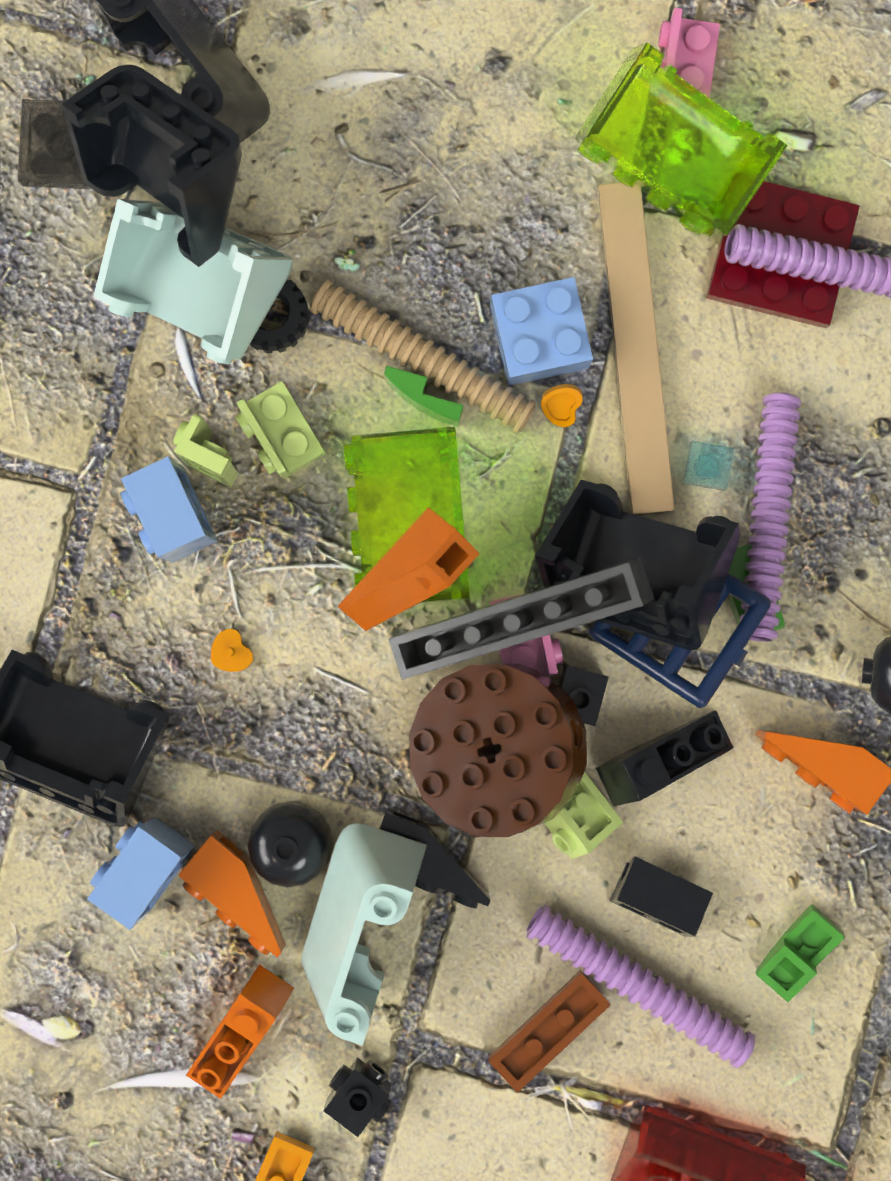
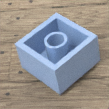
[490,277,593,386]
[120,456,218,563]
[87,817,196,930]

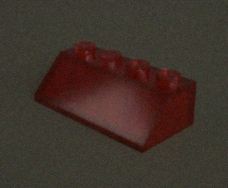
[610,1105,807,1181]

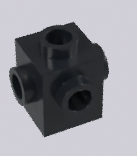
[323,1057,392,1137]

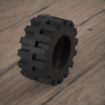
[250,279,309,353]

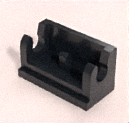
[609,856,713,937]

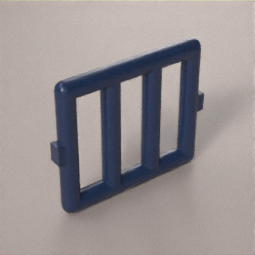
[590,573,771,708]

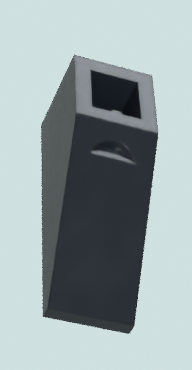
[596,710,734,806]
[379,808,490,909]

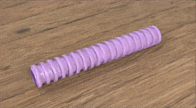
[725,224,891,298]
[740,393,801,642]
[526,904,755,1068]

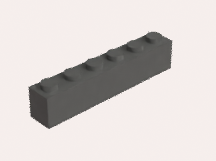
[388,557,654,680]

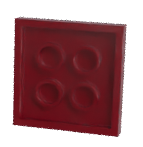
[706,175,860,329]

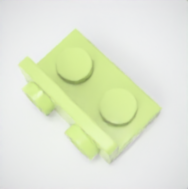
[236,381,326,480]
[173,414,239,488]
[544,771,623,859]

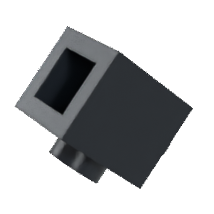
[559,665,609,726]

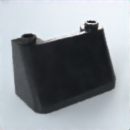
[95,0,270,143]
[61,65,242,267]
[535,480,740,650]
[0,650,169,827]

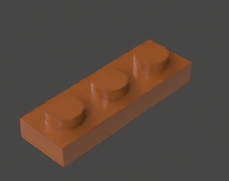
[488,970,611,1093]

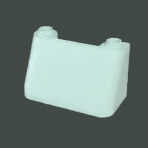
[93,199,294,364]
[301,823,427,1046]

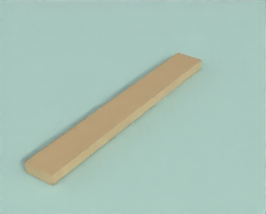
[598,181,675,515]

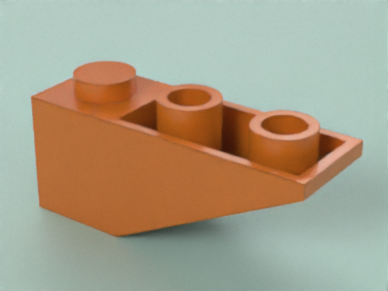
[338,507,480,631]
[755,729,891,815]
[178,830,286,958]
[186,964,294,1099]

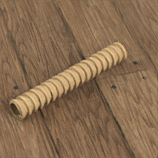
[310,280,536,434]

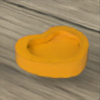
[541,384,583,427]
[211,629,254,672]

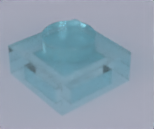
[683,441,734,491]

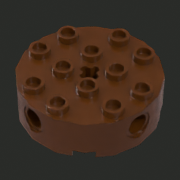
[409,664,587,838]

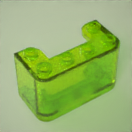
[575,42,788,237]
[344,426,470,605]

